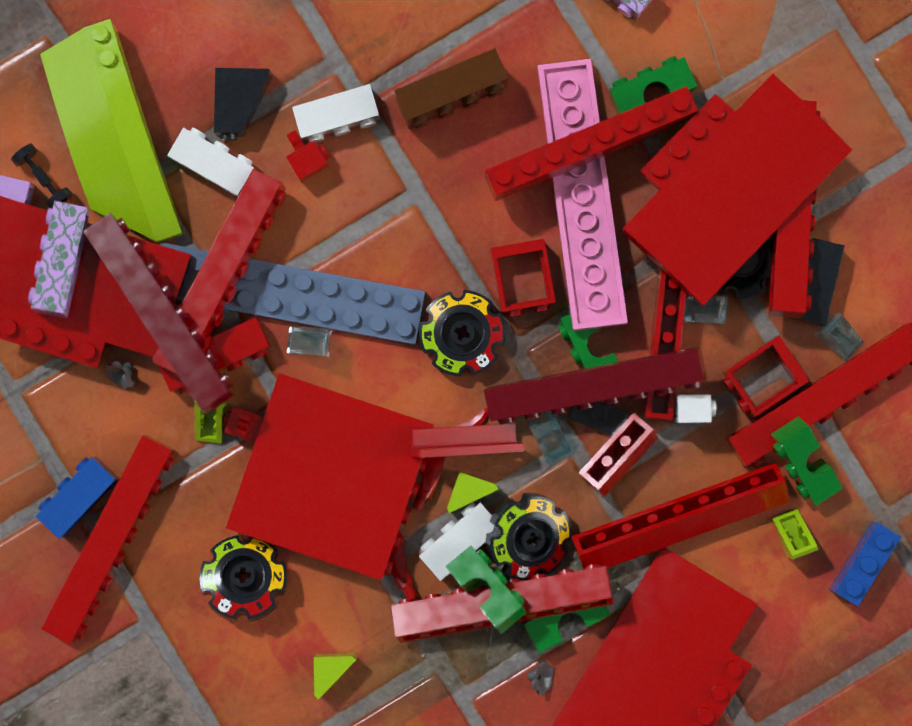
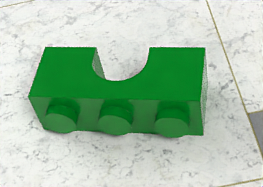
[608,56,697,115]
[557,314,618,369]
[771,416,843,506]
[446,546,526,634]
[523,606,611,653]

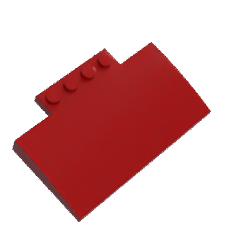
[622,74,852,306]
[0,196,191,368]
[552,547,757,726]

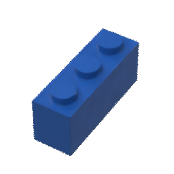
[35,457,120,539]
[829,521,901,606]

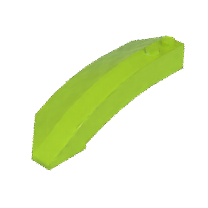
[40,19,183,243]

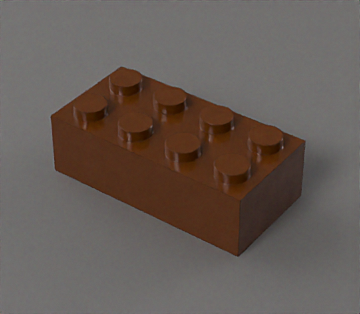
[394,48,508,130]

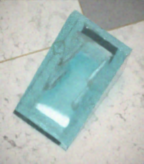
[683,295,728,326]
[814,312,864,362]
[287,326,332,357]
[523,410,571,463]

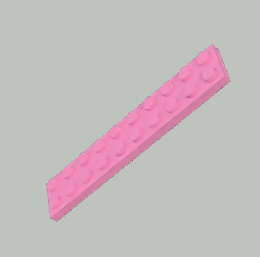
[537,59,628,331]

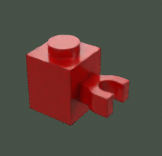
[286,130,330,183]
[223,407,264,442]

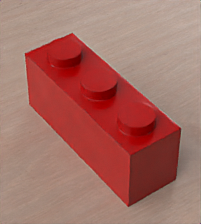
[579,413,658,497]

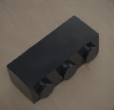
[791,238,845,326]

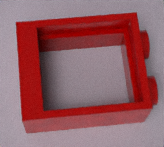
[490,239,556,317]
[722,335,810,417]

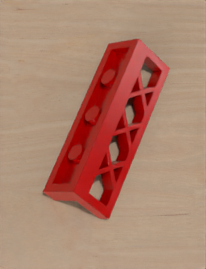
[409,423,524,458]

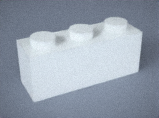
[292,84,380,143]
[167,127,255,197]
[419,502,494,581]

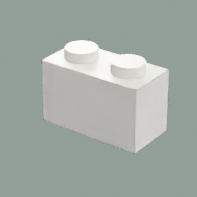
[673,395,716,423]

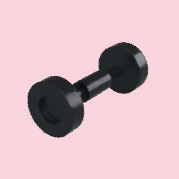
[11,143,73,209]

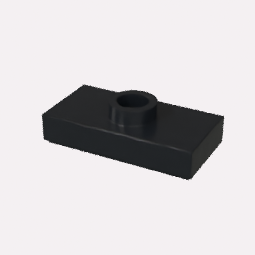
[568,401,629,436]

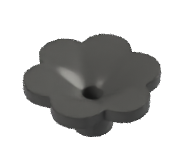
[105,361,135,389]
[528,661,554,695]

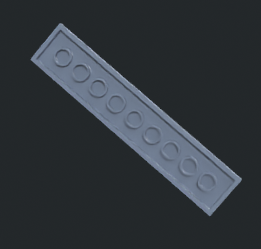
[160,242,425,345]

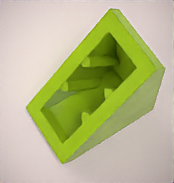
[195,402,227,444]
[447,472,498,513]
[772,509,818,559]
[314,653,357,700]

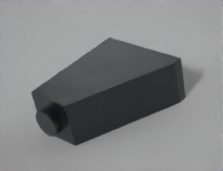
[214,68,272,141]

